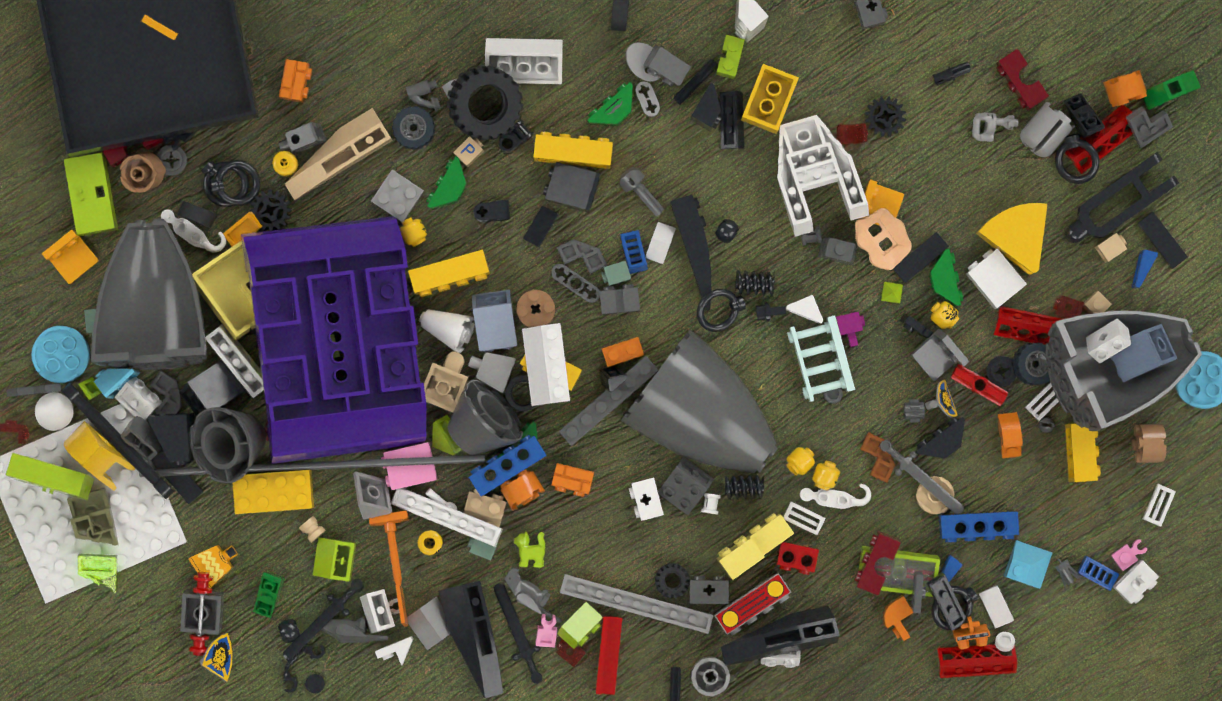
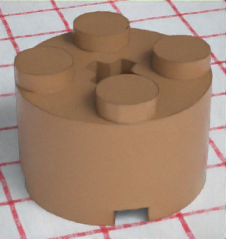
[120,151,166,193]
[517,290,555,328]
[1131,424,1166,463]

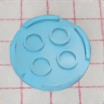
[32,326,90,383]
[1175,351,1222,409]

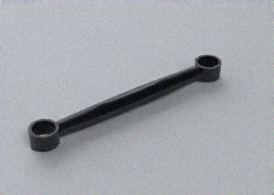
[61,382,174,499]

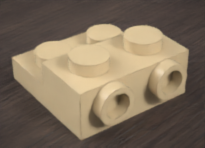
[464,489,507,528]

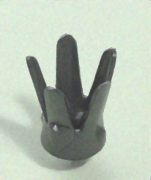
[1055,558,1082,587]

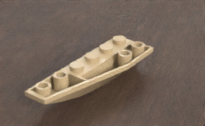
[285,108,393,200]

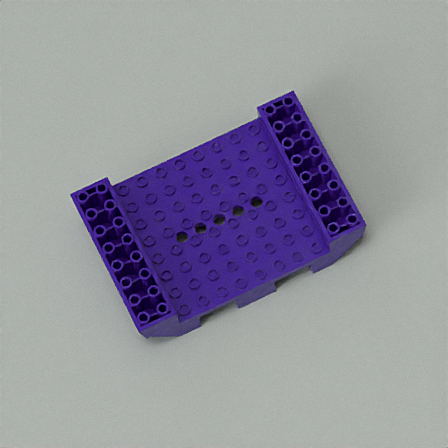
[241,216,427,464]

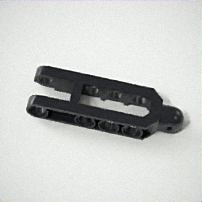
[1065,152,1179,243]

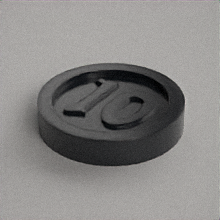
[305,674,325,693]

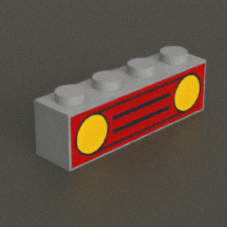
[714,572,791,635]

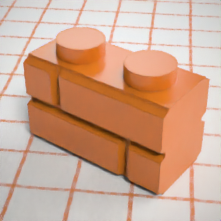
[279,59,312,103]
[602,337,644,367]
[552,463,594,497]

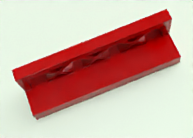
[1064,105,1133,175]
[994,306,1063,345]
[596,616,622,695]
[937,644,1017,678]

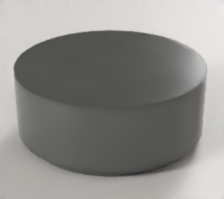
[823,388,843,404]

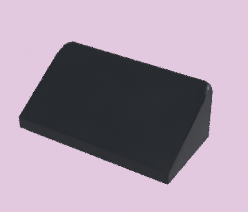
[523,206,558,248]
[599,366,627,392]

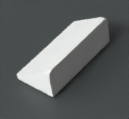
[979,585,1014,628]

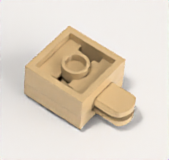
[424,352,469,412]

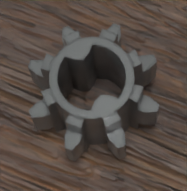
[904,399,925,422]

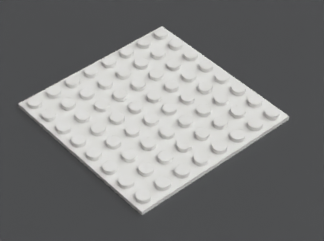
[0,404,187,604]

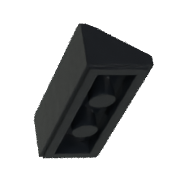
[719,91,745,149]

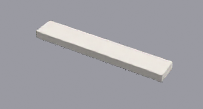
[391,488,503,547]

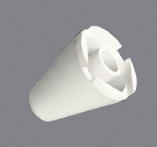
[419,309,475,353]

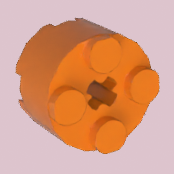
[1103,70,1147,107]
[500,470,545,511]

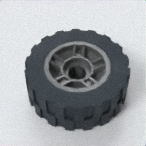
[392,106,435,150]
[1012,343,1050,385]

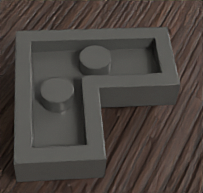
[1126,107,1173,148]

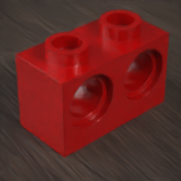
[776,542,819,575]

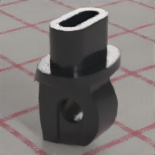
[756,302,786,322]

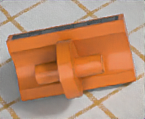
[952,616,990,649]

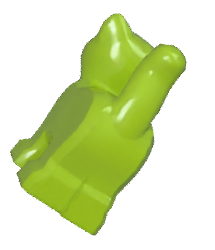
[514,532,545,568]

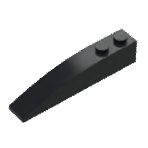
[670,194,712,311]

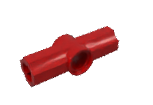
[950,363,1009,407]

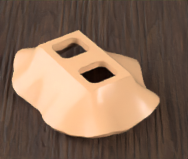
[855,208,912,270]

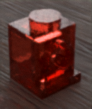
[1053,295,1084,318]
[556,639,586,667]

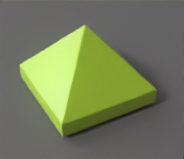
[881,282,903,304]
[78,376,102,400]

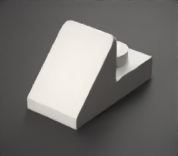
[375,636,413,666]

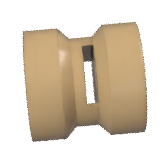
[299,516,326,543]

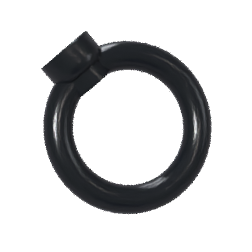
[1055,133,1100,184]
[201,160,249,207]
[210,160,261,206]
[697,289,746,332]
[931,586,978,630]

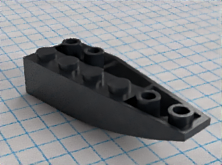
[438,581,503,698]
[721,606,840,666]

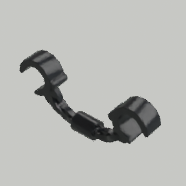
[283,644,325,693]

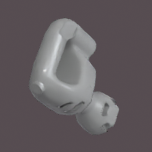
[972,112,1018,142]

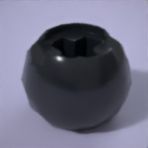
[715,219,739,243]
[278,619,300,643]

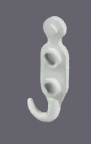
[161,210,226,253]
[800,484,871,509]

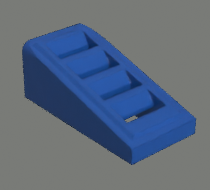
[620,230,648,274]
[1132,249,1158,289]
[940,555,962,582]
[1077,556,1119,591]

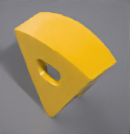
[976,203,1047,275]
[64,421,135,491]

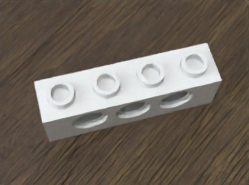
[205,324,264,398]

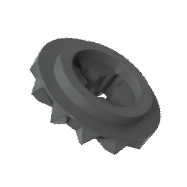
[157,145,187,176]

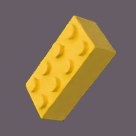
[534,132,613,169]
[408,250,490,297]
[233,470,314,514]

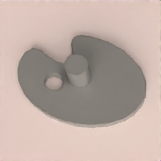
[625,42,661,81]

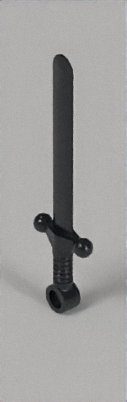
[283,579,364,660]
[494,583,543,684]

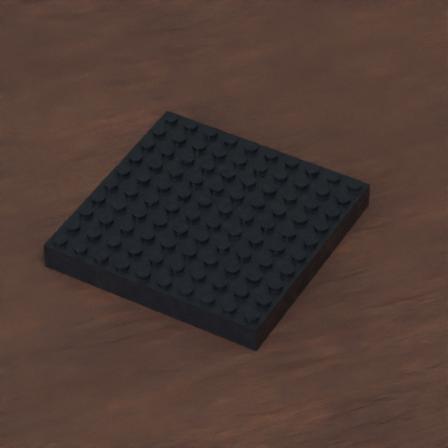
[37,0,259,158]

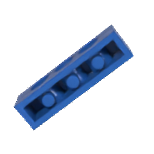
[469,435,547,497]
[939,511,1019,542]

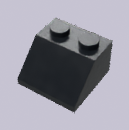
[690,83,722,131]

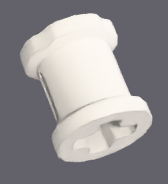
[701,493,721,515]

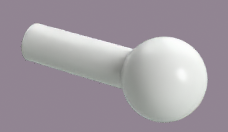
[426,488,457,510]

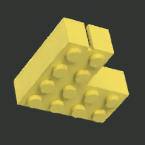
[192,232,255,341]
[716,513,794,580]

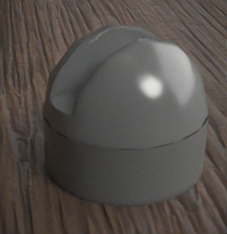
[1038,418,1055,433]

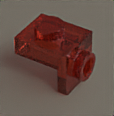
[837,123,868,145]
[0,420,29,444]

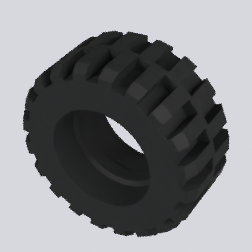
[447,65,523,141]

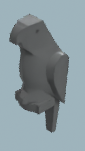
[505,568,562,623]
[321,617,388,643]

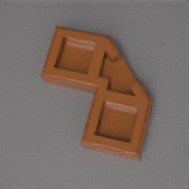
[860,432,895,483]

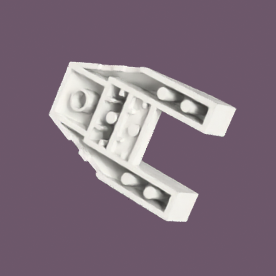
[777,115,869,237]

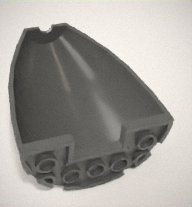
[91,218,207,370]
[1046,311,1202,431]
[621,329,778,473]

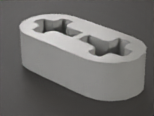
[636,82,660,117]

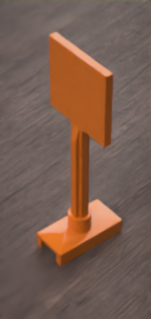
[369,510,409,627]

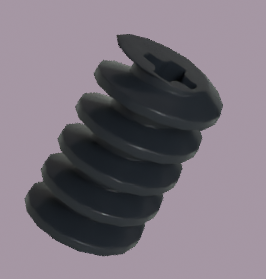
[735,270,775,296]
[725,475,764,500]

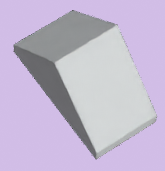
[645,222,676,264]
[786,295,823,324]

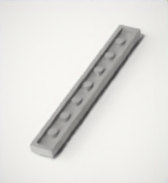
[560,574,713,634]

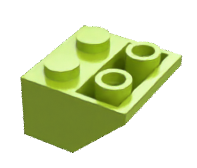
[313,537,357,582]

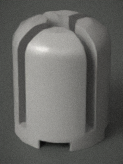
[1020,102,1075,157]

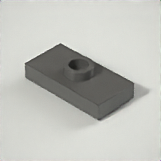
[911,571,926,613]

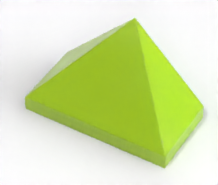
[432,415,462,455]

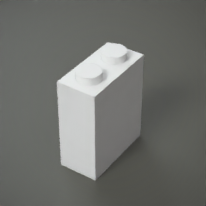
[966,249,1027,309]

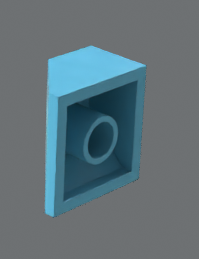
[94,368,140,399]
[1004,540,1052,589]

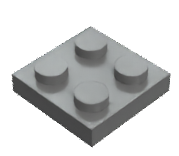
[371,170,424,222]

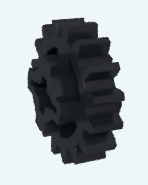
[864,96,906,138]
[250,190,292,231]

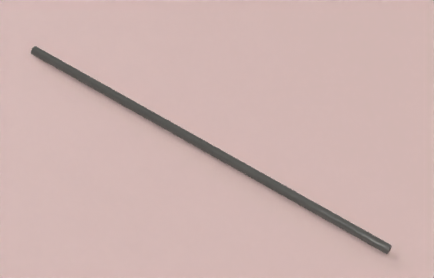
[139,455,485,477]

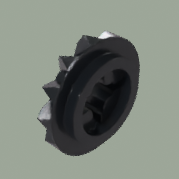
[986,356,1016,387]

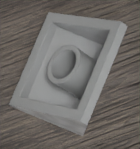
[353,472,392,520]
[407,597,450,650]

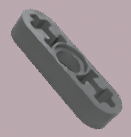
[551,264,600,303]

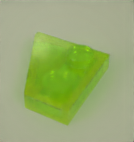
[77,554,118,593]

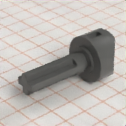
[620,167,664,216]

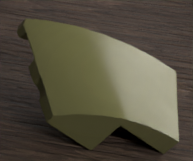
[67,488,119,546]

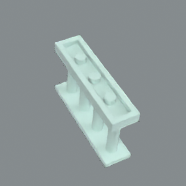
[787,315,855,402]

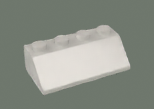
[735,0,769,42]
[485,38,563,84]
[522,323,570,406]

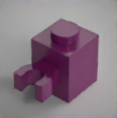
[836,311,865,347]

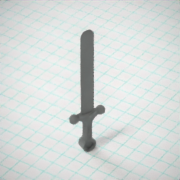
[879,440,964,514]

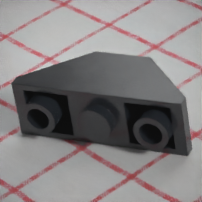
[1064,93,1105,139]
[915,417,965,458]

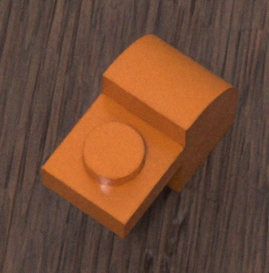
[998,412,1023,458]
[883,595,914,641]

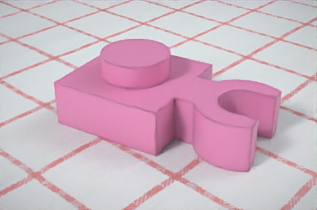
[1111,539,1147,571]
[535,614,557,648]

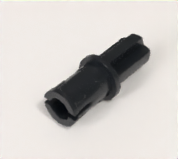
[932,62,971,86]

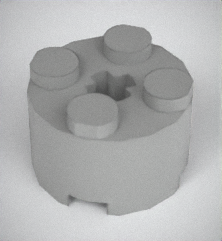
[691,656,730,696]

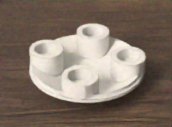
[35,392,74,431]

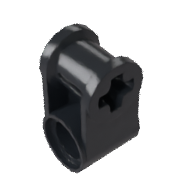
[499,119,534,154]
[474,200,511,222]

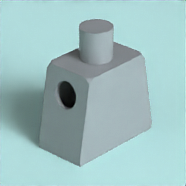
[468,352,516,393]

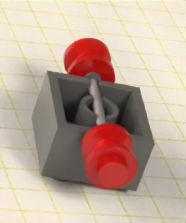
[180,572,224,656]

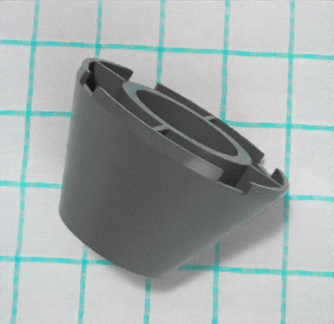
[448,380,523,455]
[190,407,266,483]

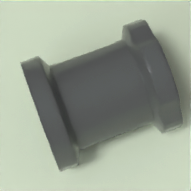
[801,226,822,246]

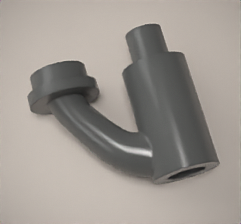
[406,80,441,112]

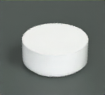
[995,632,1015,652]

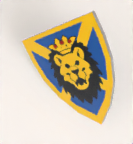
[925,380,958,417]
[200,633,232,682]

